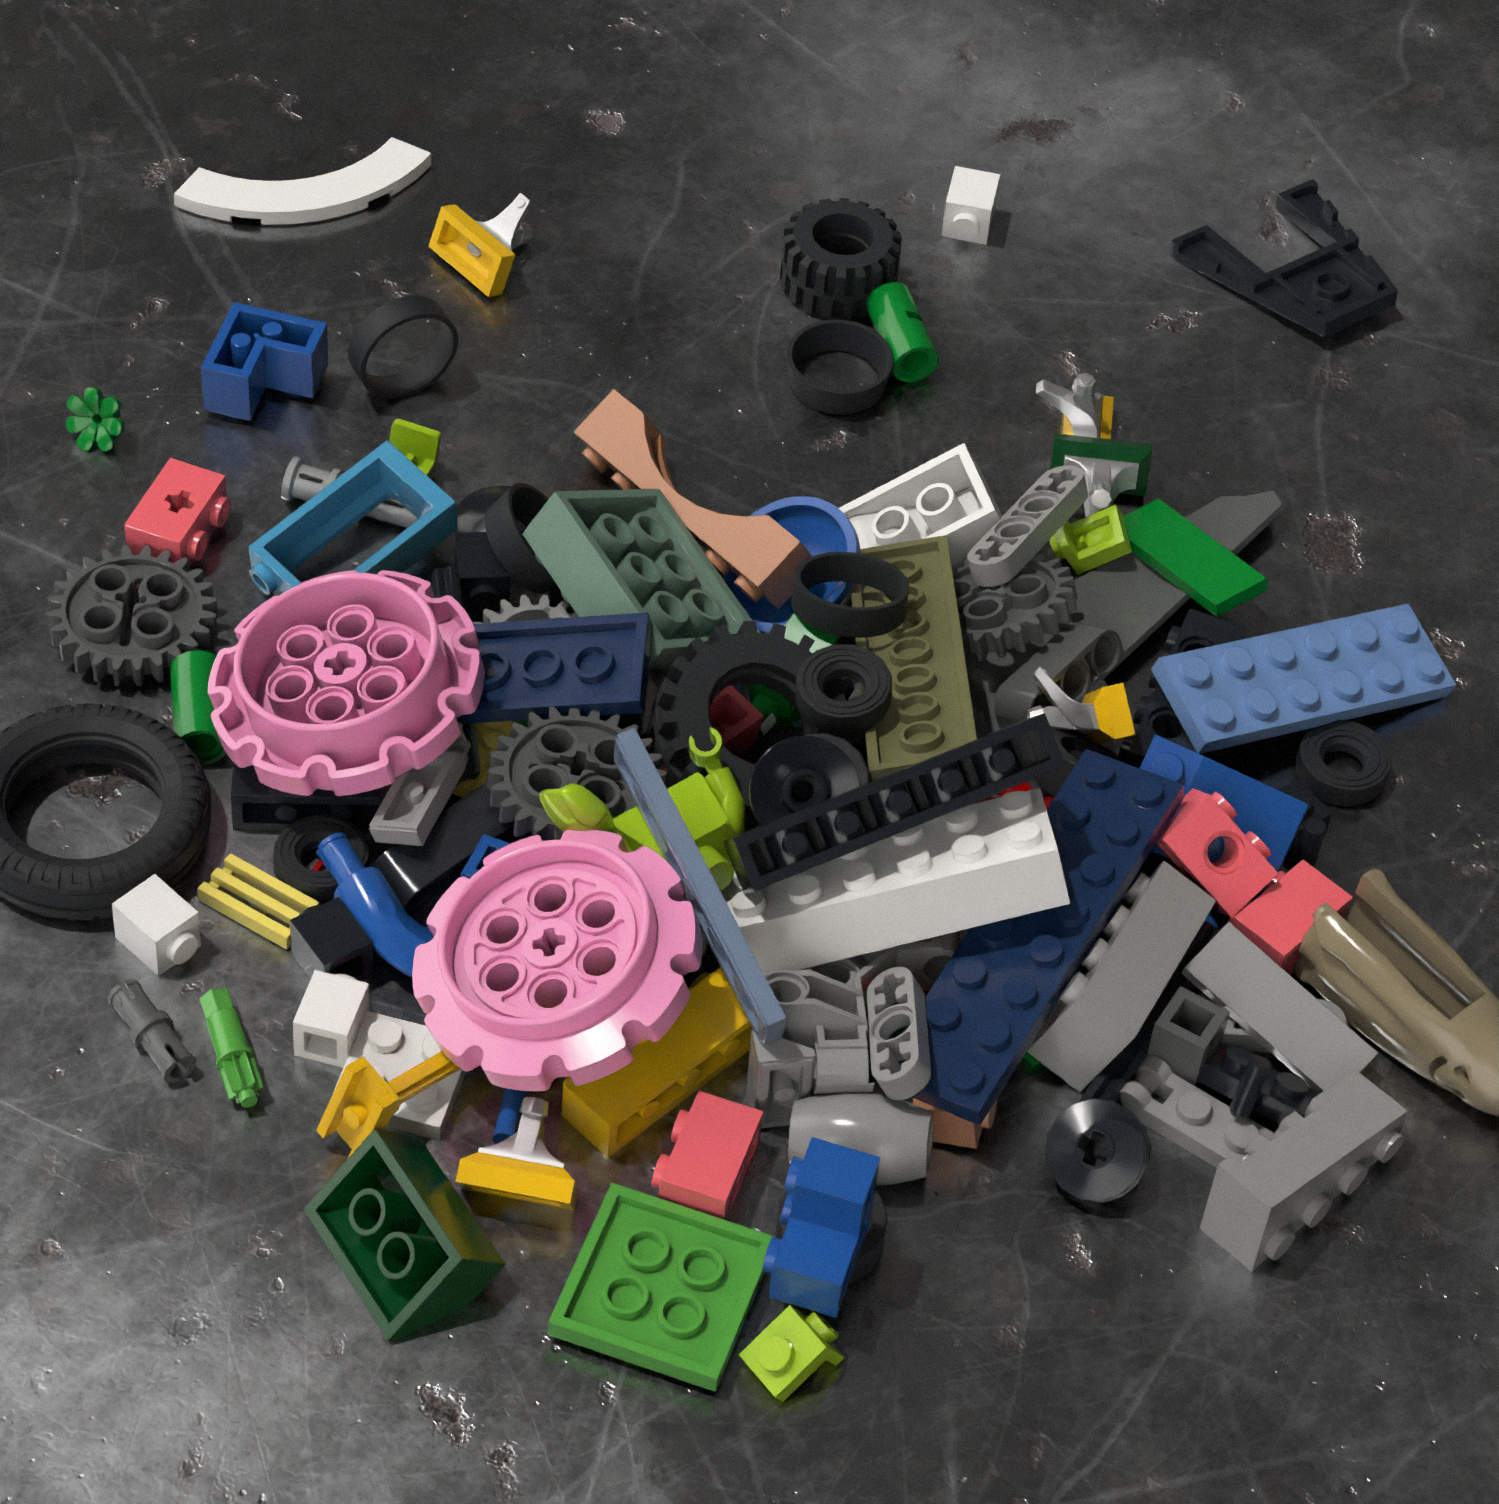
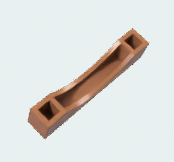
[574,389,812,610]

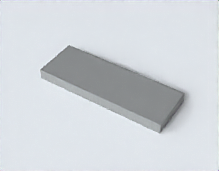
[1182,922,1378,1093]

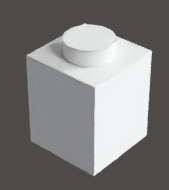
[941,166,1001,245]
[112,874,201,976]
[293,970,369,1068]

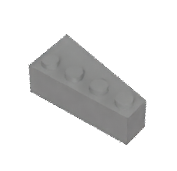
[1027,861,1216,1092]
[1200,1069,1408,1272]

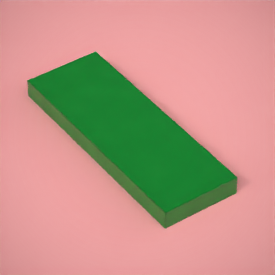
[1124,498,1268,617]

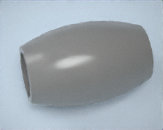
[788,1093,933,1186]

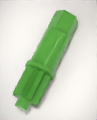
[199,988,264,1108]

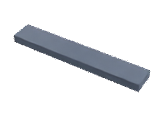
[614,727,786,1046]

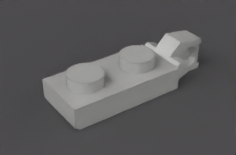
[369,722,471,846]

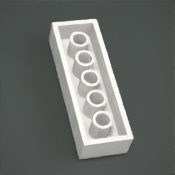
[720,788,1070,975]

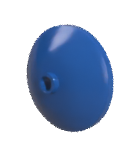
[718,496,860,634]

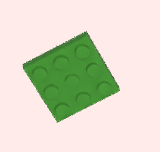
[548,1182,775,1392]

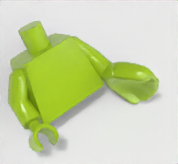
[540,727,746,890]

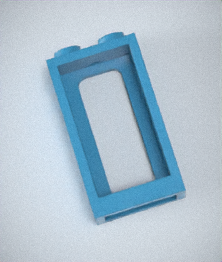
[248,440,458,596]

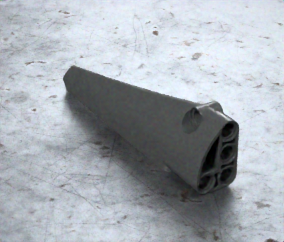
[849,490,1284,749]

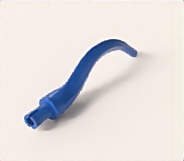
[316,832,528,1144]

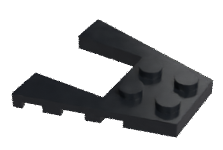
[1169,179,1398,337]

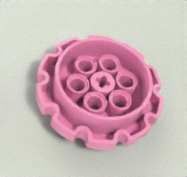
[208,570,485,796]
[412,830,702,1091]

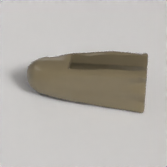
[1293,869,1499,1117]

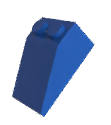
[1140,735,1310,898]

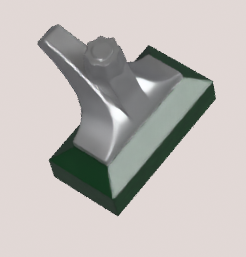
[1049,433,1152,517]

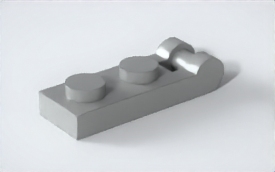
[1116,1055,1274,1168]

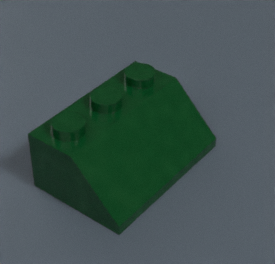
[303,1129,506,1341]

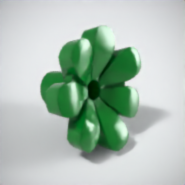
[66,387,125,452]

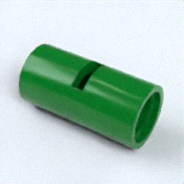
[866,282,939,383]
[170,650,226,765]

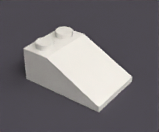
[839,443,1002,568]

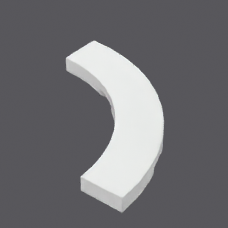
[174,137,432,225]

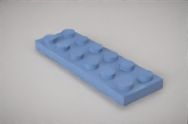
[1151,603,1456,754]

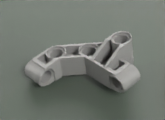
[764,931,961,1094]

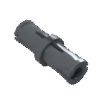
[108,979,196,1083]

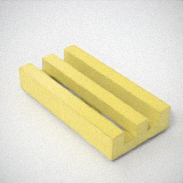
[197,853,319,950]

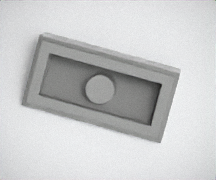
[746,1031,816,1128]

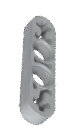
[967,465,1088,587]

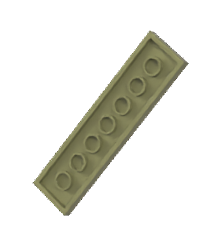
[851,535,977,781]

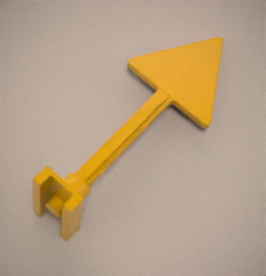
[316,1005,558,1158]

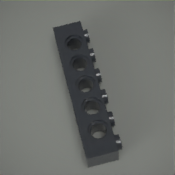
[723,713,1066,893]

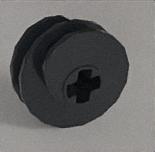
[1045,1099,1152,1202]

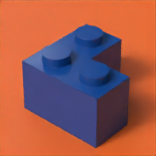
[201,302,328,420]
[762,1137,881,1318]

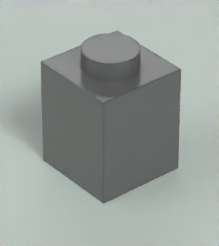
[1147,986,1230,1086]

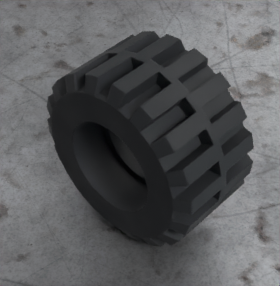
[780,198,902,320]

